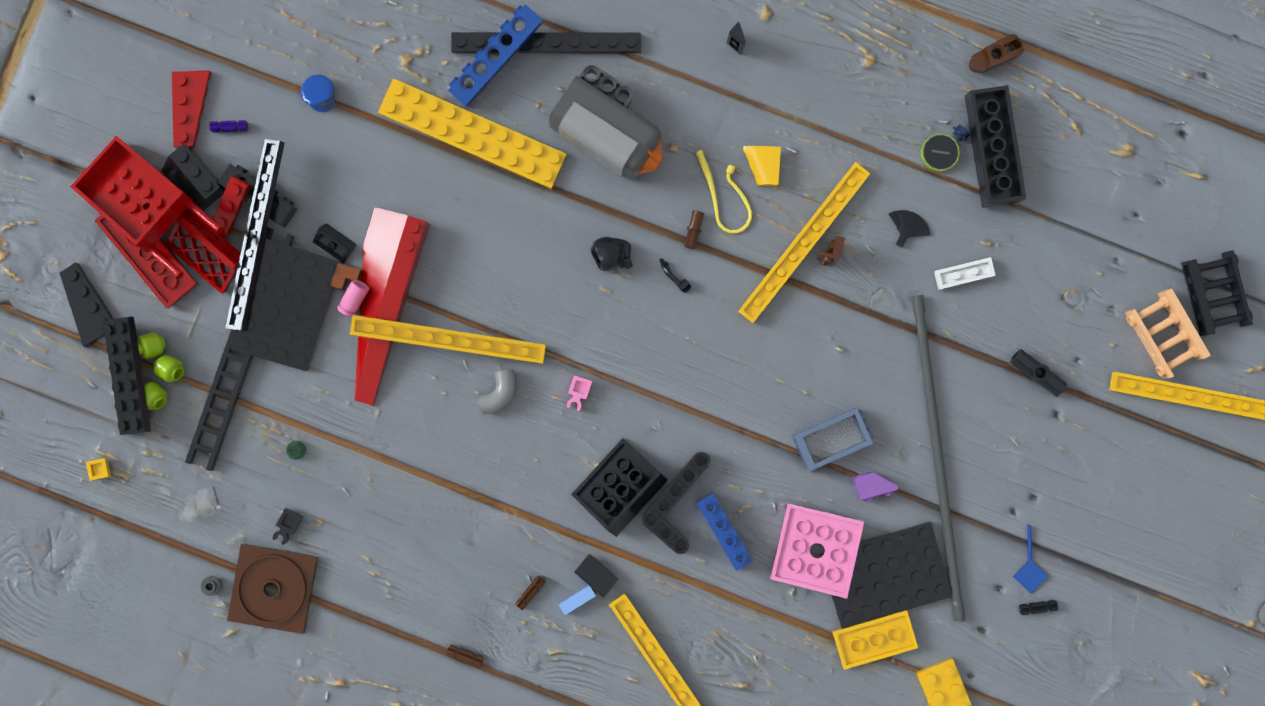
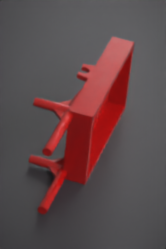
[70,136,223,279]

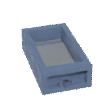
[792,408,874,472]

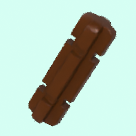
[516,575,546,610]
[446,644,484,668]

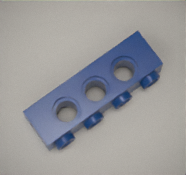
[696,493,753,571]

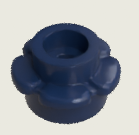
[952,124,970,142]

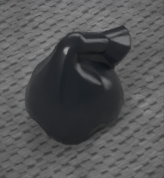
[591,237,633,271]

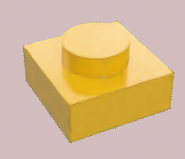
[86,458,111,481]

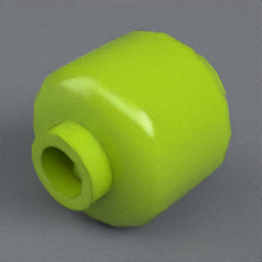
[137,332,166,359]
[154,355,184,383]
[144,382,168,410]

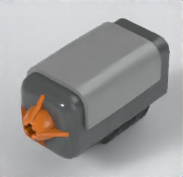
[549,65,663,179]

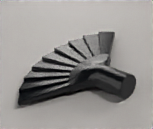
[889,210,930,247]

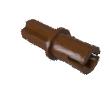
[684,210,704,249]

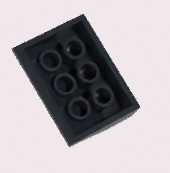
[571,438,668,537]

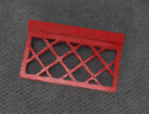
[165,209,241,294]

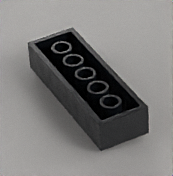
[964,85,1026,208]

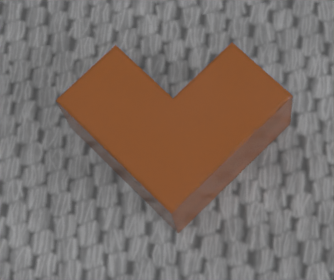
[330,263,362,290]

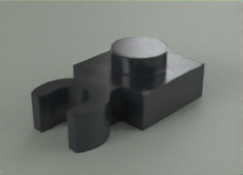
[272,508,304,545]

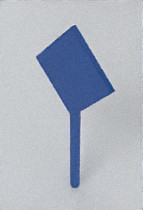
[1013,525,1048,594]

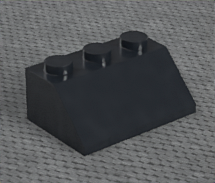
[161,144,225,210]

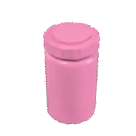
[337,280,369,317]

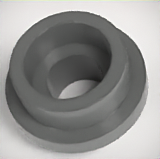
[201,576,221,596]

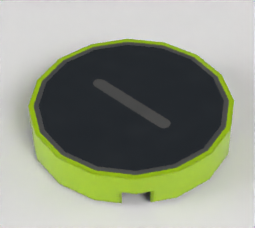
[921,134,960,172]

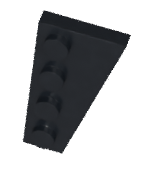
[60,262,114,347]

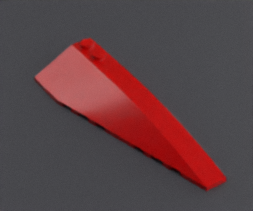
[354,208,430,406]

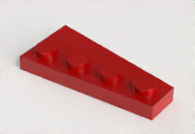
[172,70,212,148]

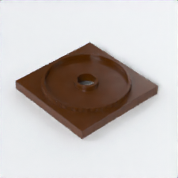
[227,544,318,634]

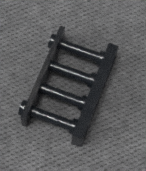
[1181,250,1253,336]

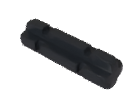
[1019,600,1058,615]

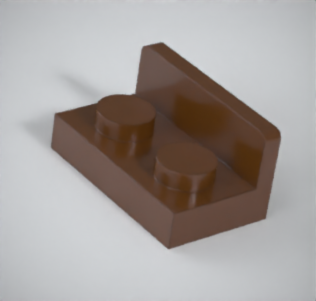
[817,236,845,266]

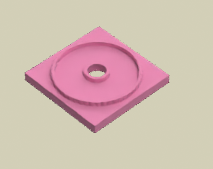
[771,504,864,598]

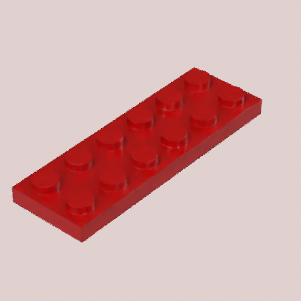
[94,215,198,309]

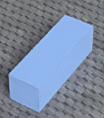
[559,585,596,615]

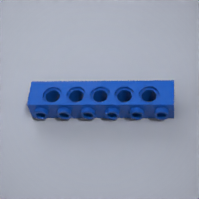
[448,4,544,107]

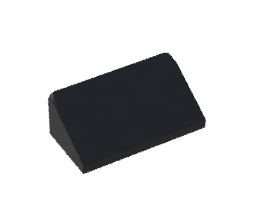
[727,22,746,54]
[313,224,357,263]
[574,554,618,597]

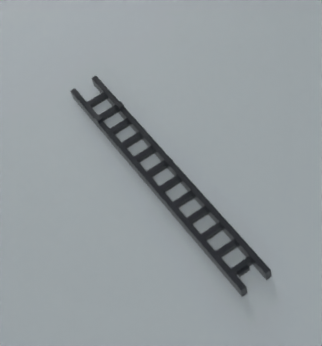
[185,227,295,471]

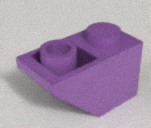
[852,472,898,502]

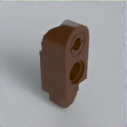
[969,34,1024,74]

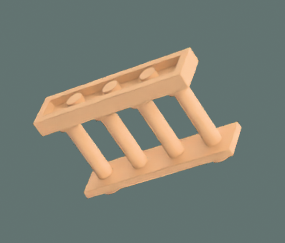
[1125,288,1211,379]

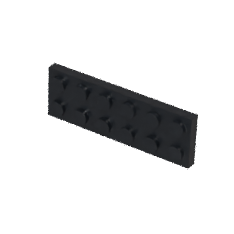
[103,316,151,435]

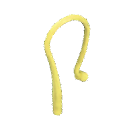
[696,150,752,234]

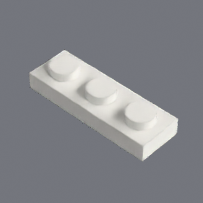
[934,257,996,290]

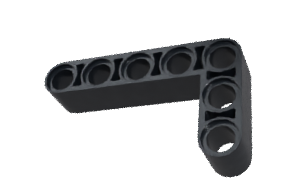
[642,452,710,554]

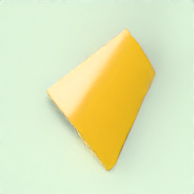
[743,146,781,187]

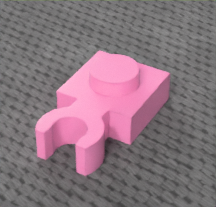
[567,375,592,411]

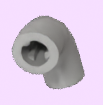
[479,369,515,414]

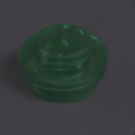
[286,441,306,460]

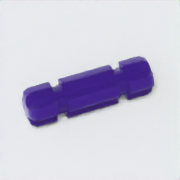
[209,120,248,132]

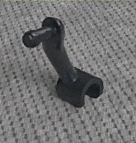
[659,258,692,293]

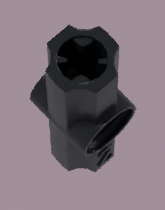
[1010,349,1067,397]

